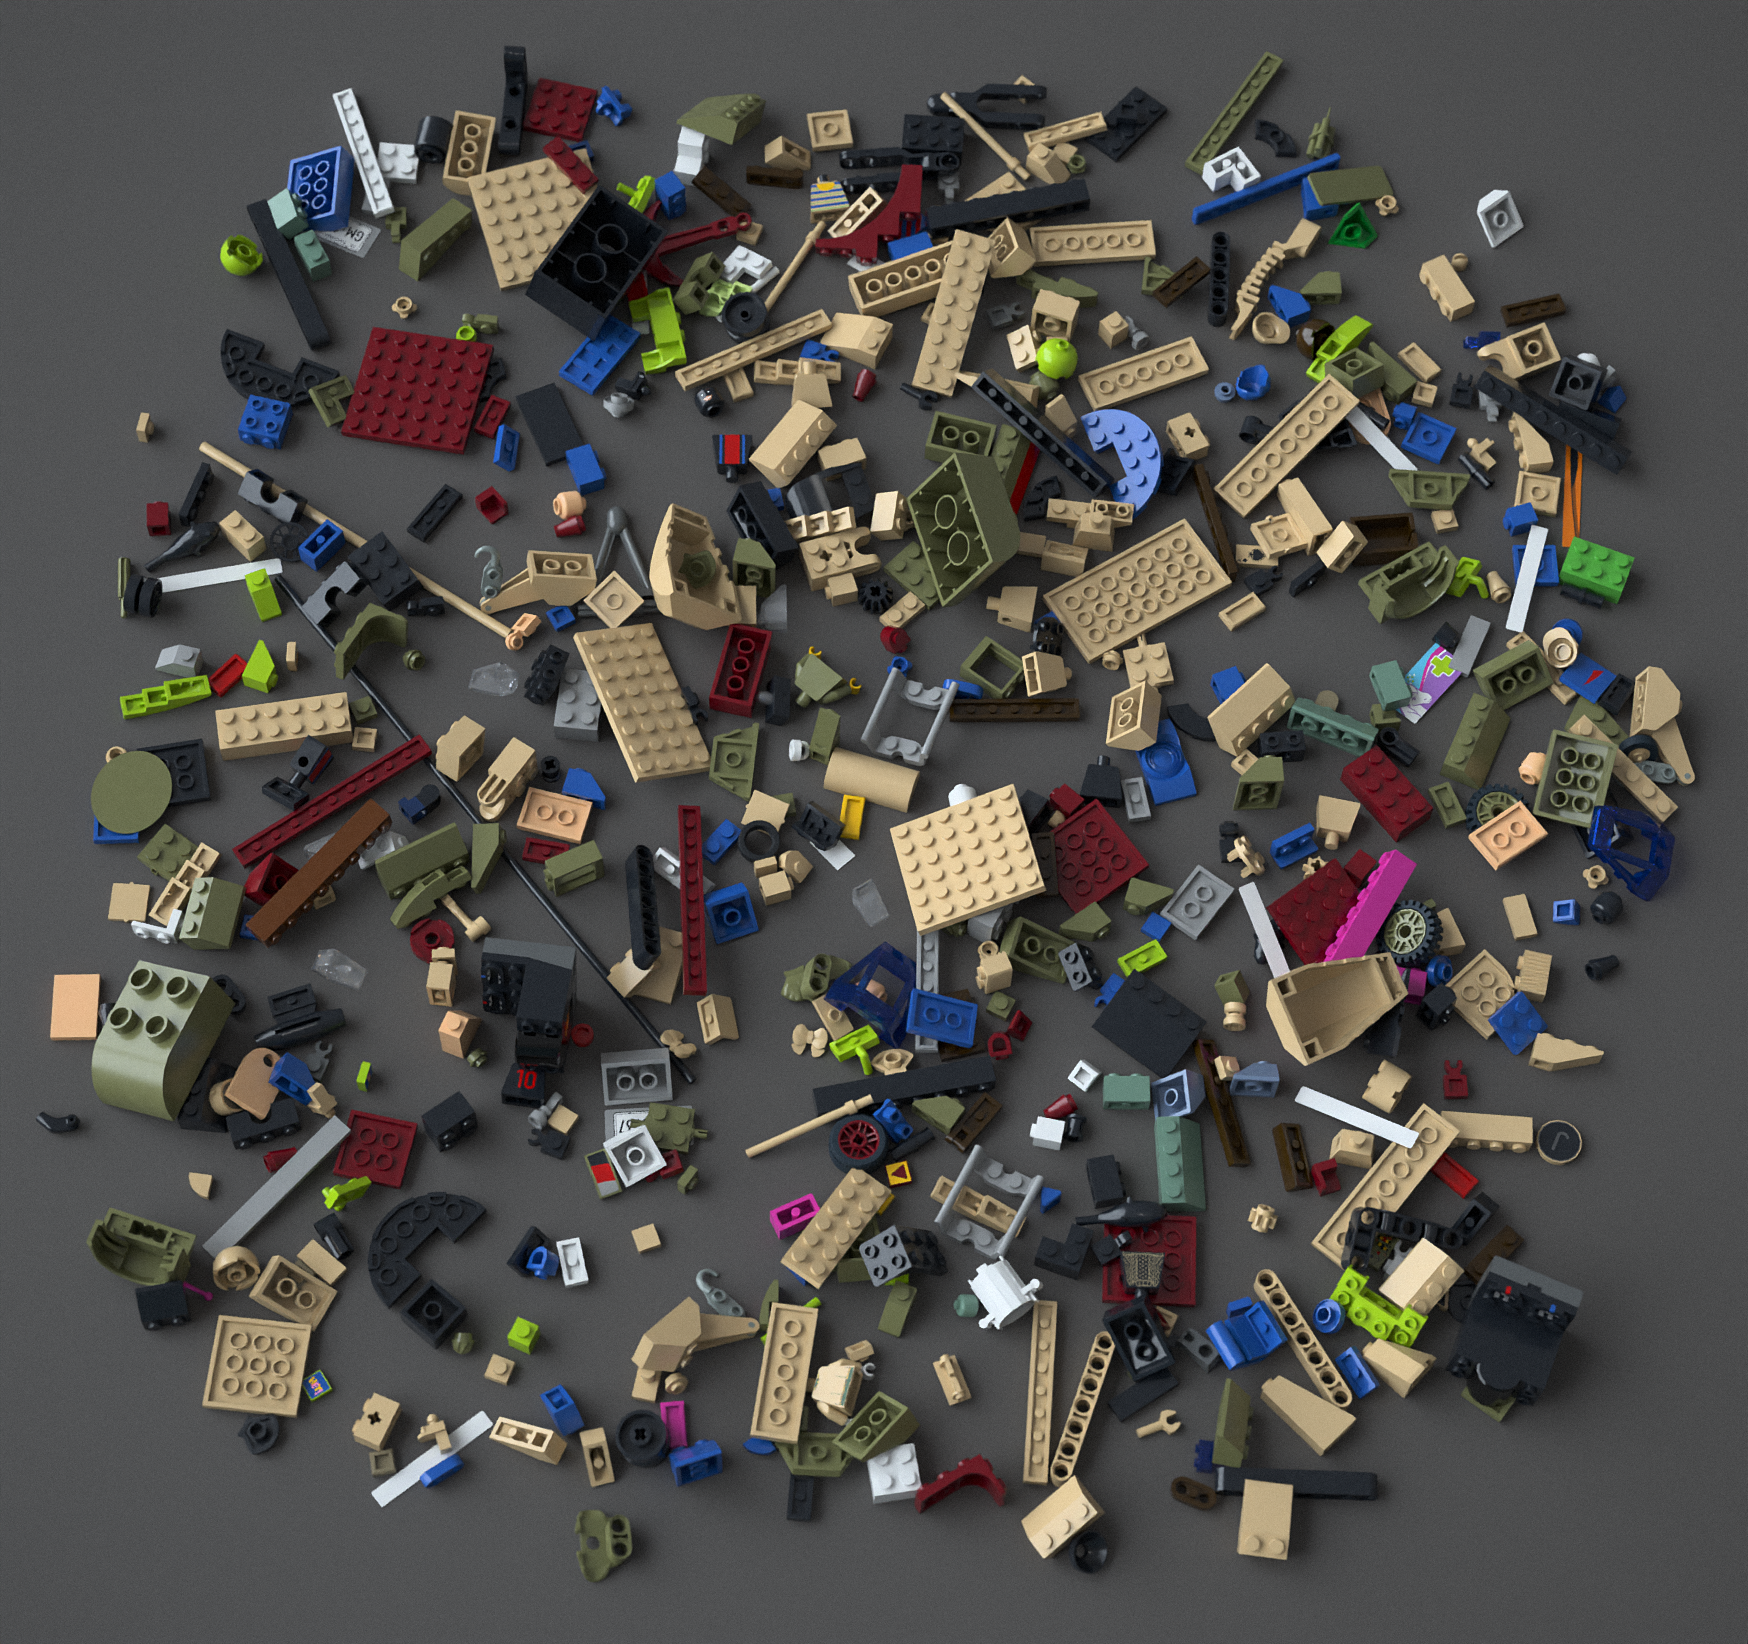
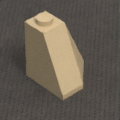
[1362,1338,1437,1398]

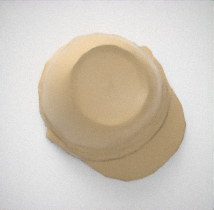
[1252,312,1290,344]
[1543,627,1579,668]

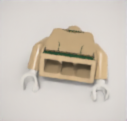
[806,1359,875,1426]

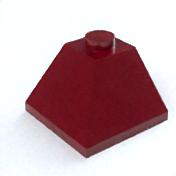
[244,853,299,906]

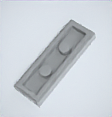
[1448,615,1491,678]

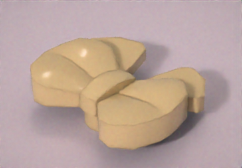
[791,1024,828,1058]
[660,1030,696,1058]

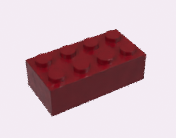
[709,623,772,718]
[1340,745,1433,843]

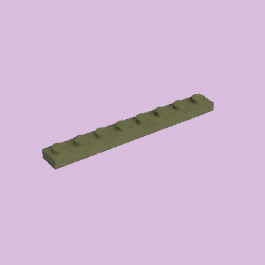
[1185,51,1284,175]

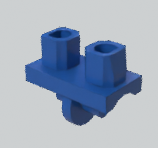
[596,86,632,126]
[872,1098,913,1144]

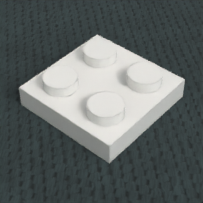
[377,143,420,184]

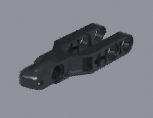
[927,84,1047,130]
[839,147,960,195]

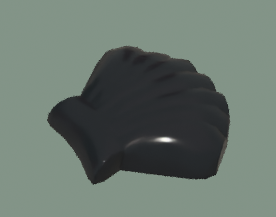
[237,1414,280,1455]

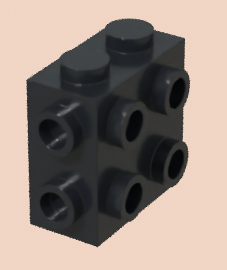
[523,644,570,706]

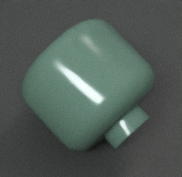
[954,1294,979,1318]

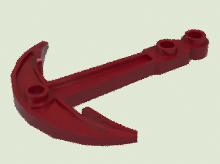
[643,200,752,287]

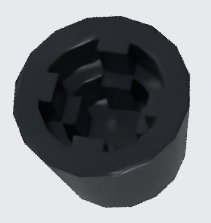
[1432,621,1460,649]

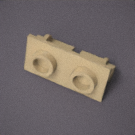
[933,1354,972,1406]

